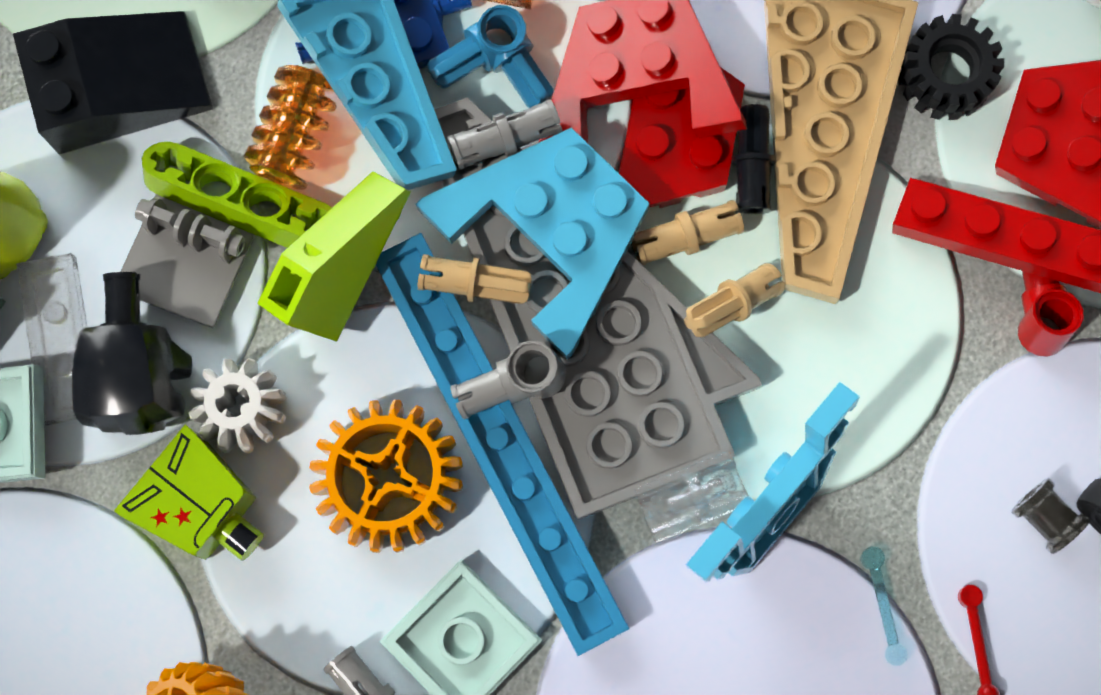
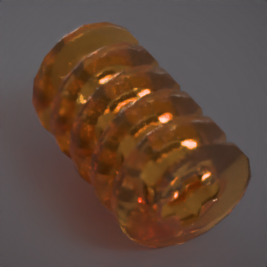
[244,65,337,190]

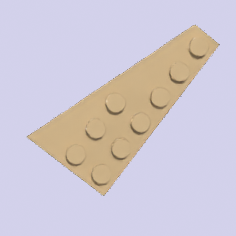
[764,0,919,304]

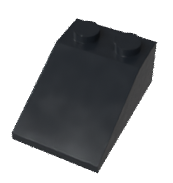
[13,11,213,154]

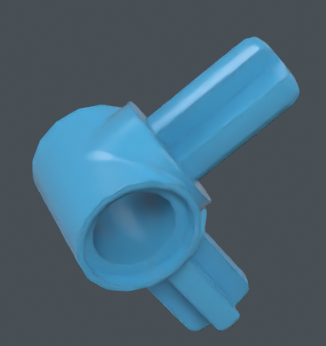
[427,5,553,108]

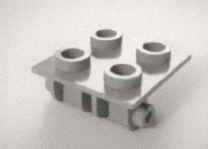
[120,194,255,329]

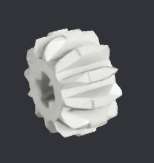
[189,358,287,453]

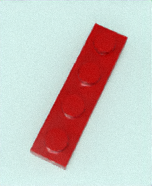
[892,178,1101,293]

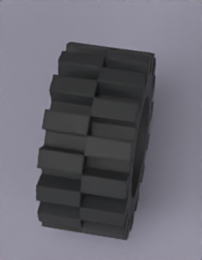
[898,14,1005,120]

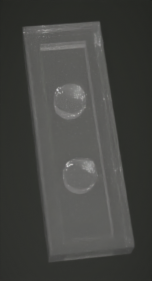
[17,252,88,426]

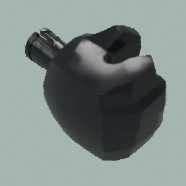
[72,272,193,435]

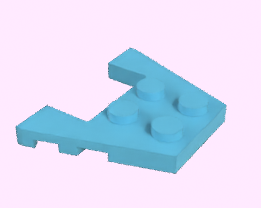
[415,128,649,360]
[686,382,860,582]

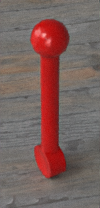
[958,585,1000,695]

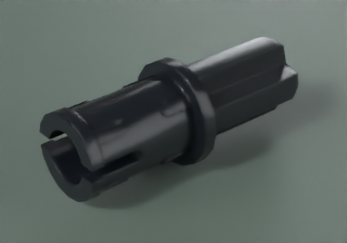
[732,104,776,214]

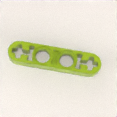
[141,141,333,248]

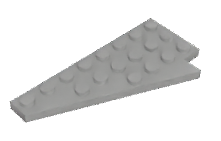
[434,97,762,521]

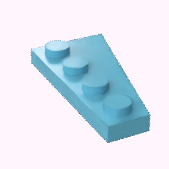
[277,0,457,190]

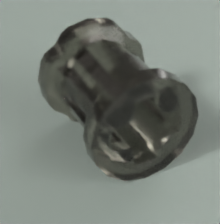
[1011,477,1091,554]

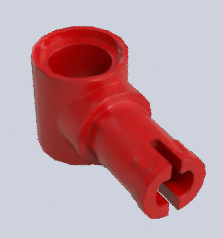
[1018,271,1084,357]

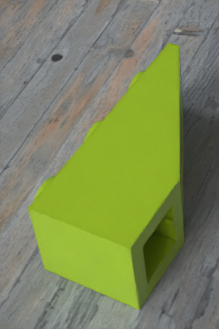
[257,171,411,342]

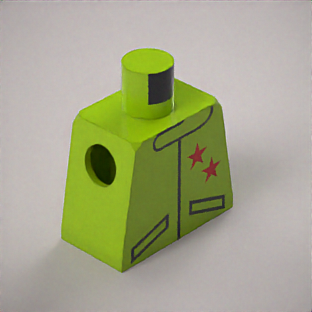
[114,425,264,561]

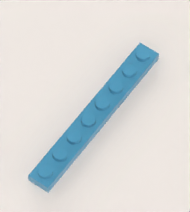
[376,233,629,656]

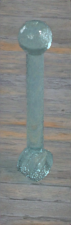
[860,547,908,666]

